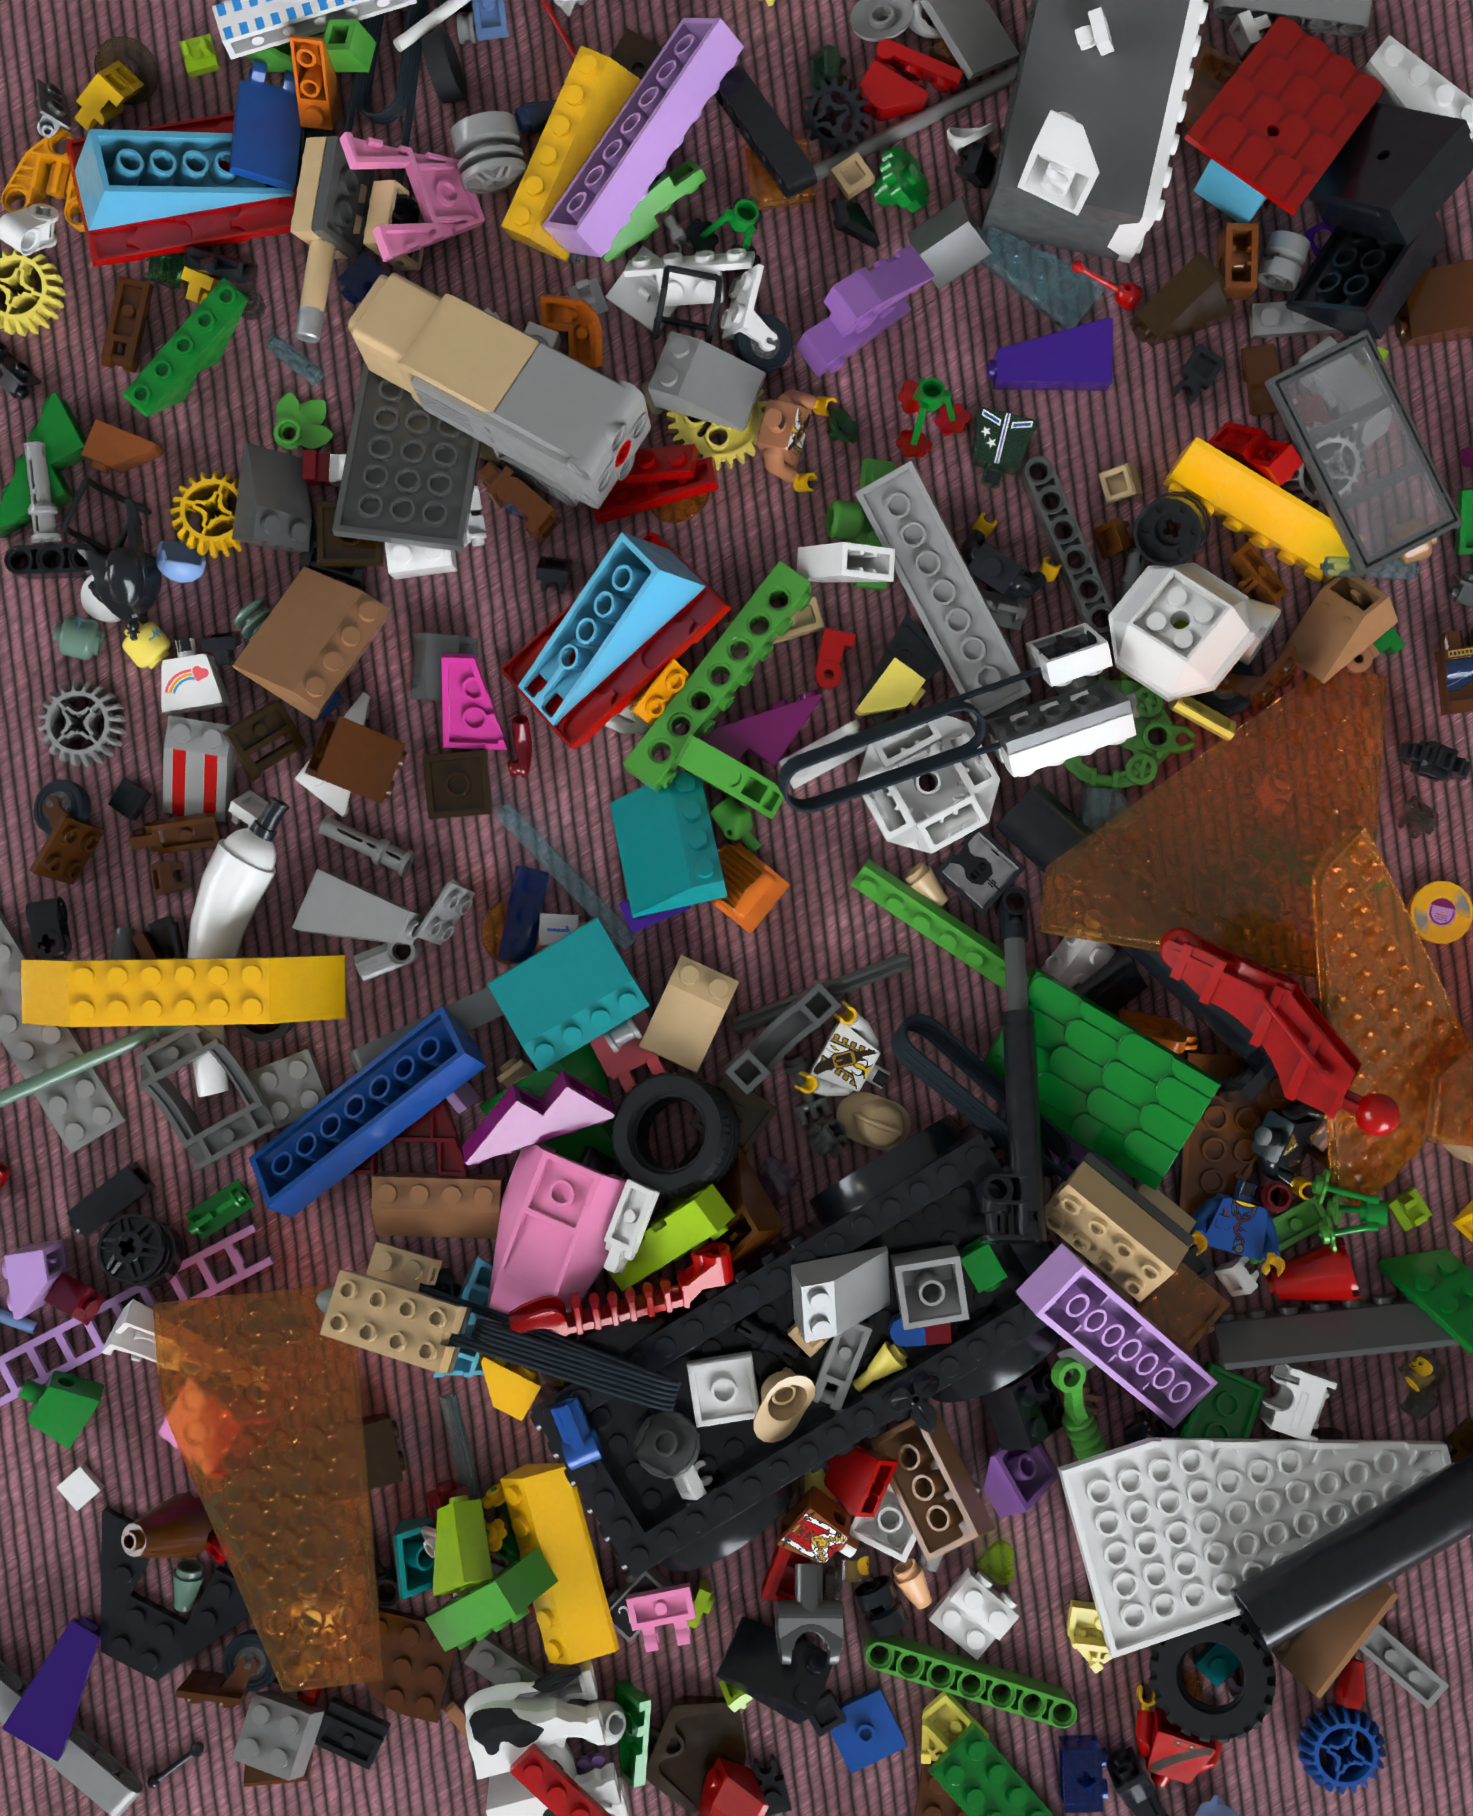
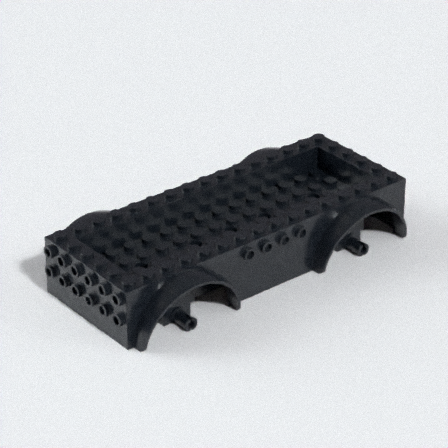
[530,1114,1062,1578]

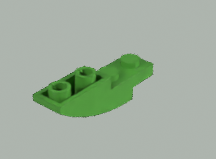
[602,158,707,263]
[674,734,784,819]

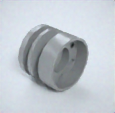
[450,111,527,194]

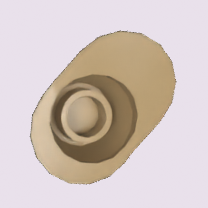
[836,1091,911,1151]
[753,1367,816,1443]

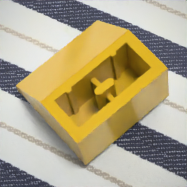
[479,1342,542,1421]

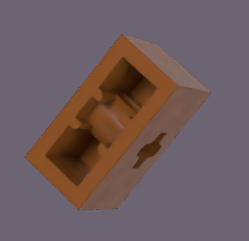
[1216,223,1259,300]

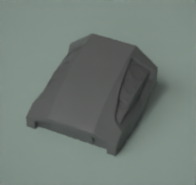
[411,633,479,701]

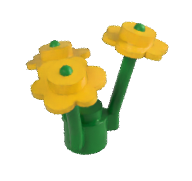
[481,1483,521,1563]

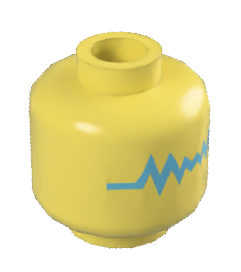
[122,621,171,670]

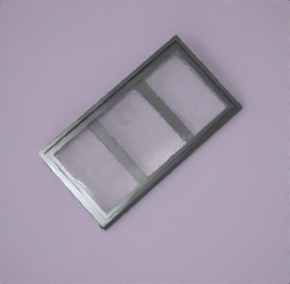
[1264,329,1463,576]

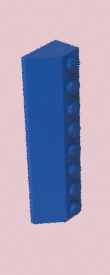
[249,1005,487,1218]

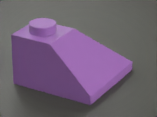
[984,1443,1059,1517]

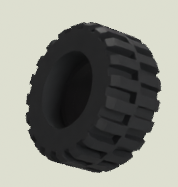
[1149,1616,1276,1743]

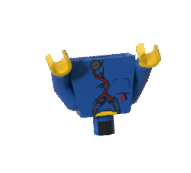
[1189,1179,1285,1277]

